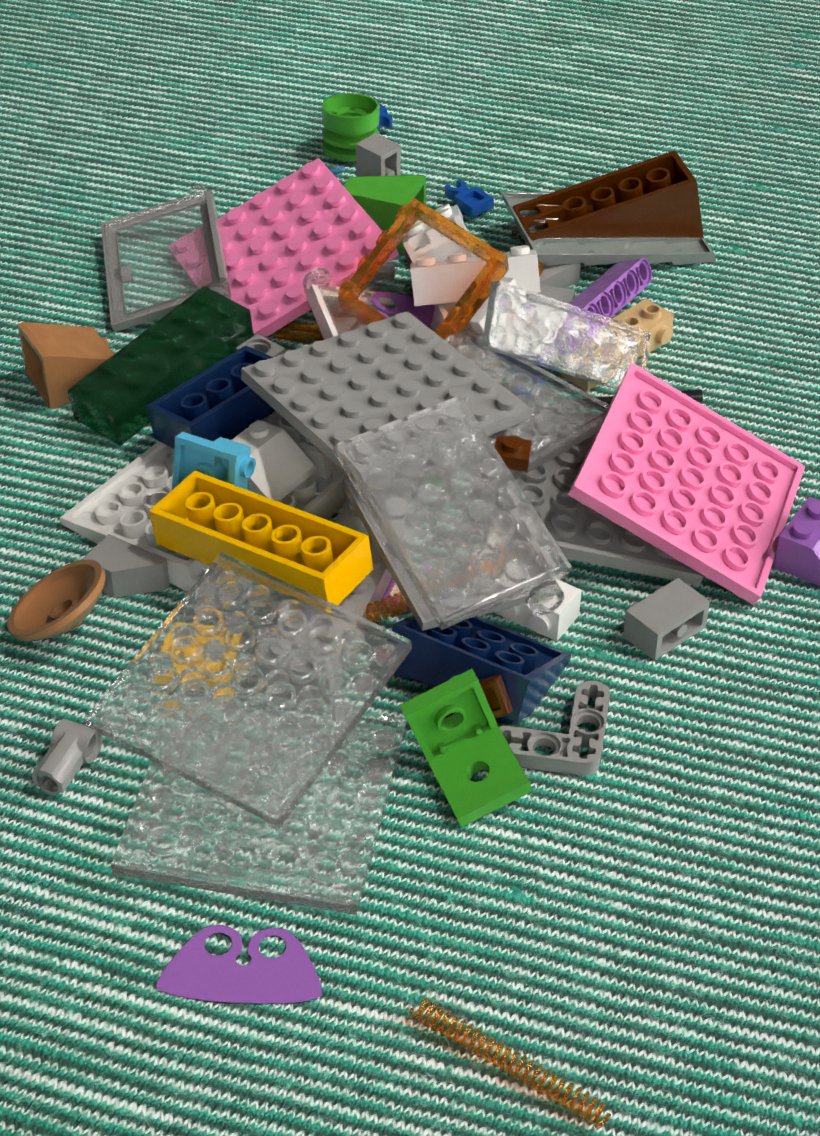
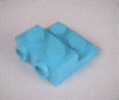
[172,432,256,492]

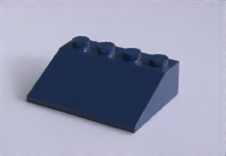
[383,602,571,723]

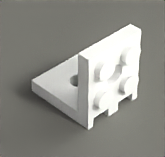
[403,204,479,306]

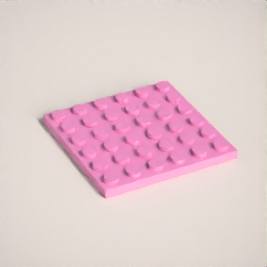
[169,158,399,347]
[568,363,805,605]

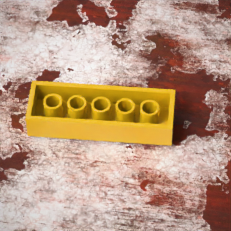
[149,470,373,614]

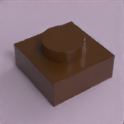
[492,436,532,472]

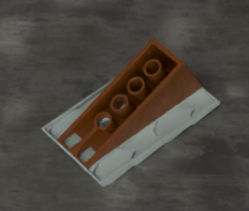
[501,151,716,266]

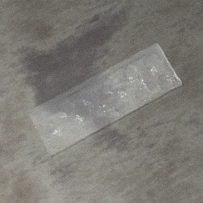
[481,280,651,390]

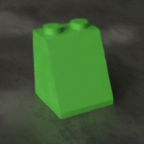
[344,175,426,256]

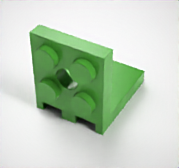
[400,669,533,827]

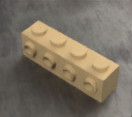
[559,299,674,392]

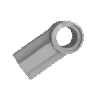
[32,719,103,796]

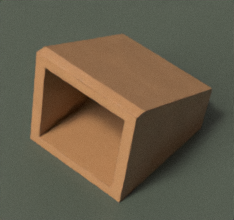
[18,322,124,410]

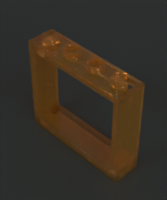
[337,197,509,346]

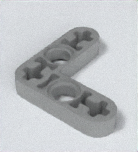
[499,681,610,776]

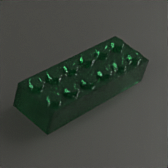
[67,286,254,446]

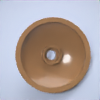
[7,559,106,641]

